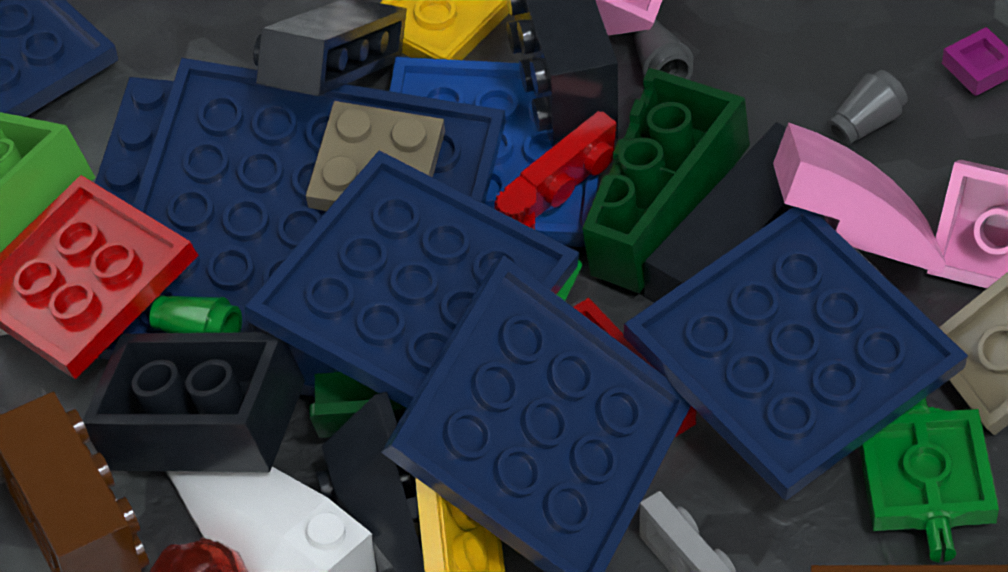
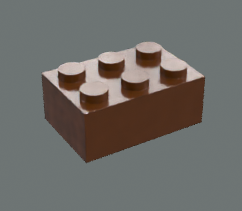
[0,391,150,572]

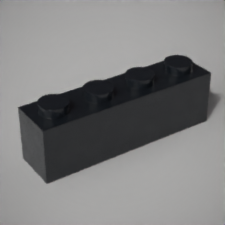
[253,0,407,96]
[644,122,794,303]

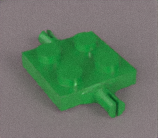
[859,397,999,563]

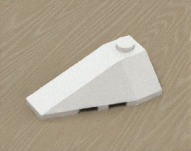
[166,467,377,572]

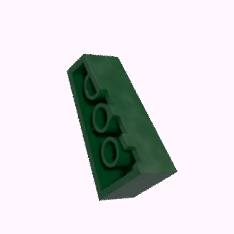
[582,67,750,293]

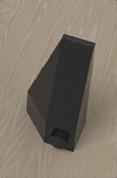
[316,392,425,572]

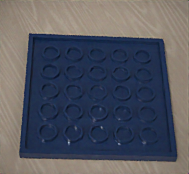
[97,58,506,397]

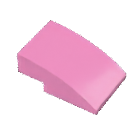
[773,122,946,274]

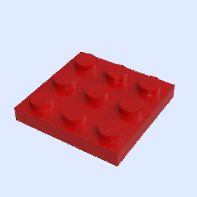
[0,175,199,379]

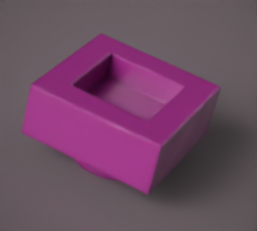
[942,27,1008,96]

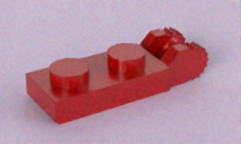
[494,111,616,230]

